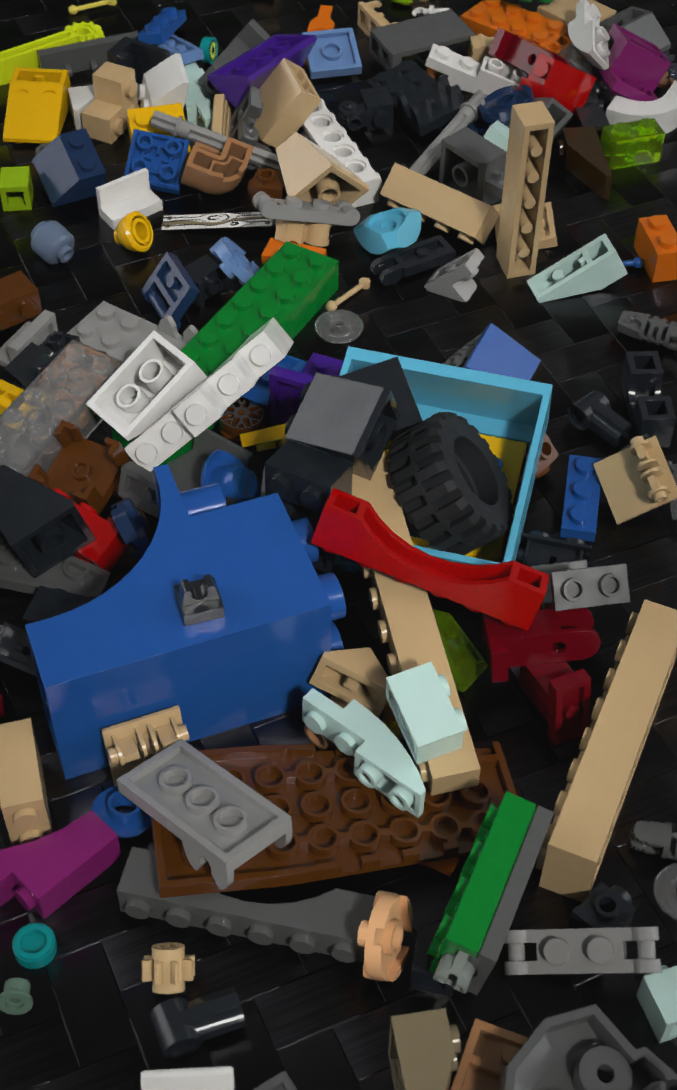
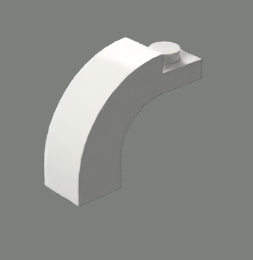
[605,80,677,139]

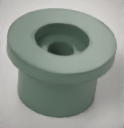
[0,978,33,1015]

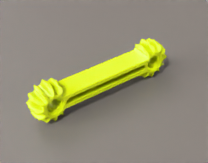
[0,21,105,86]

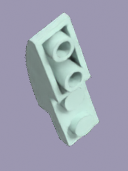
[183,62,214,130]
[302,688,426,818]

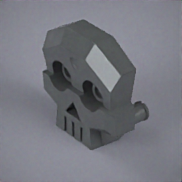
[498,1004,677,1090]

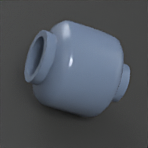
[30,221,75,265]

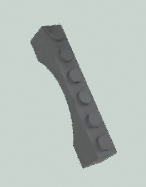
[117,847,375,963]

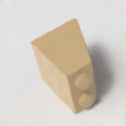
[276,132,369,204]

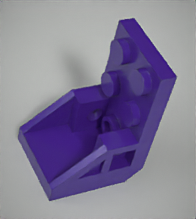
[269,352,344,425]

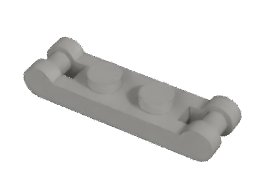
[252,192,360,226]
[504,927,662,975]

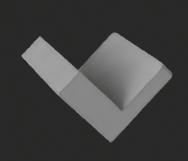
[0,310,58,367]

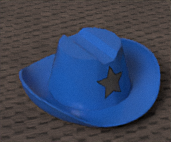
[200,449,261,506]

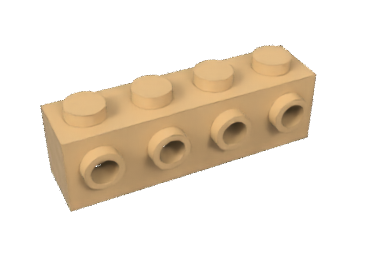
[380,163,500,245]

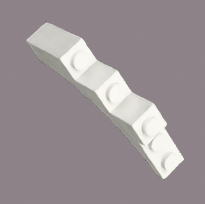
[124,317,294,472]

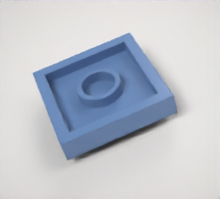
[302,27,362,79]

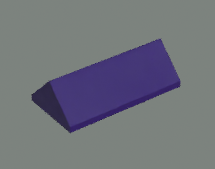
[207,34,317,108]

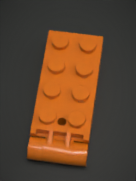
[460,0,583,65]

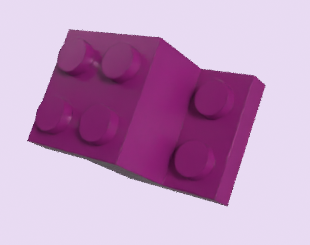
[598,23,671,101]

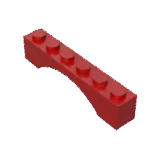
[311,487,550,631]

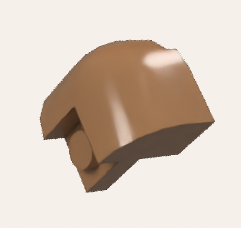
[180,137,254,195]

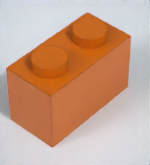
[633,215,677,283]

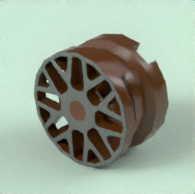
[219,397,265,447]

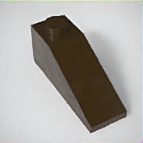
[556,126,613,199]

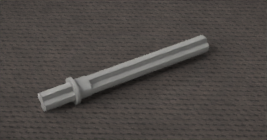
[410,90,488,175]
[150,110,281,170]

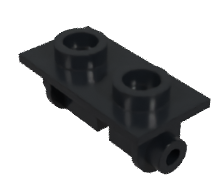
[516,531,592,567]

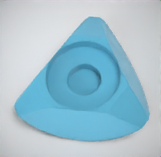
[353,207,421,255]

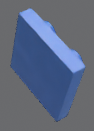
[124,129,189,195]
[462,323,541,380]

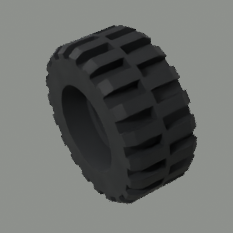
[387,412,514,555]

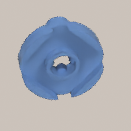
[210,237,260,286]

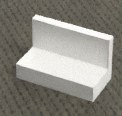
[96,168,163,230]

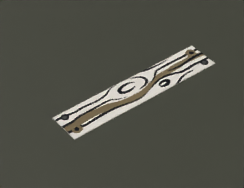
[161,212,273,230]

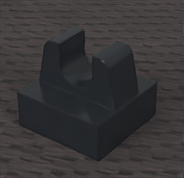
[174,574,225,626]

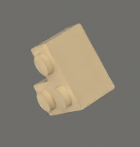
[81,61,140,144]

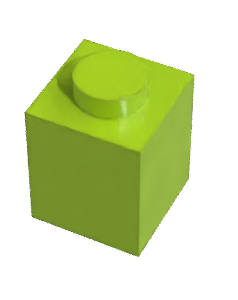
[0,166,34,211]

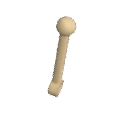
[325,277,371,312]

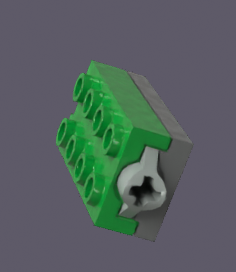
[427,791,554,995]

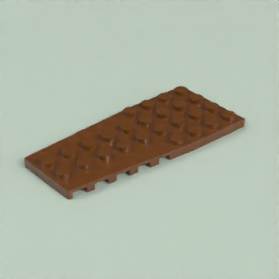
[145,741,517,898]

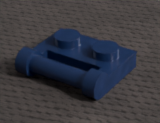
[141,252,200,331]

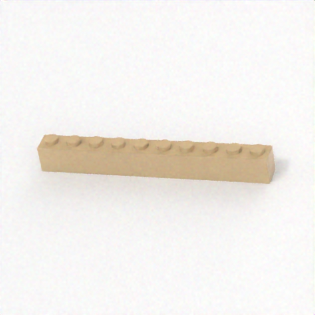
[351,451,481,796]

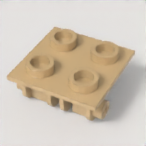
[593,435,677,525]
[101,705,190,787]

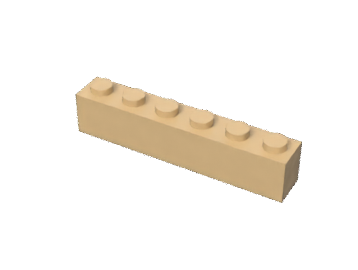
[496,101,555,279]

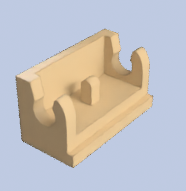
[358,0,398,37]

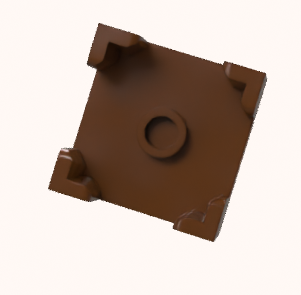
[28,420,131,516]

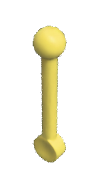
[68,0,117,15]

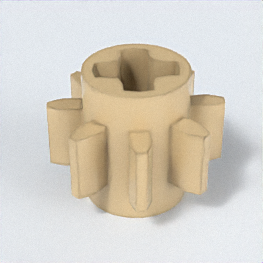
[142,942,195,994]

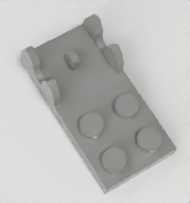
[67,301,198,368]
[117,739,293,890]

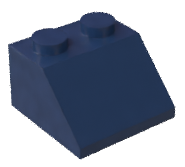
[32,128,106,208]

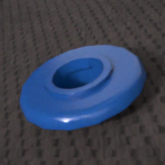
[92,786,151,838]

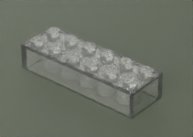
[0,340,124,477]

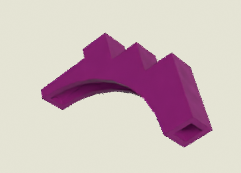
[0,810,122,919]

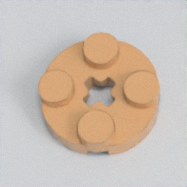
[357,890,413,982]

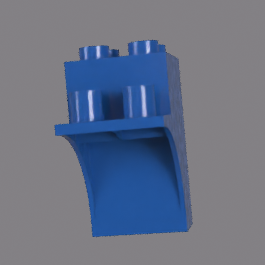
[25,464,346,780]

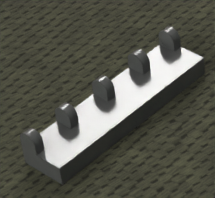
[37,31,139,77]

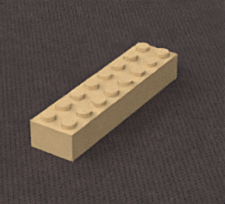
[536,599,677,903]

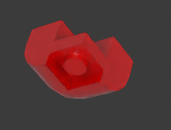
[519,53,597,114]

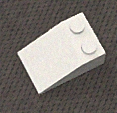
[86,330,207,441]

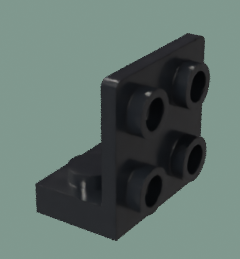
[107,36,170,85]

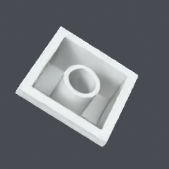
[137,53,189,109]

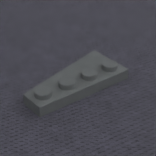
[0,530,112,597]

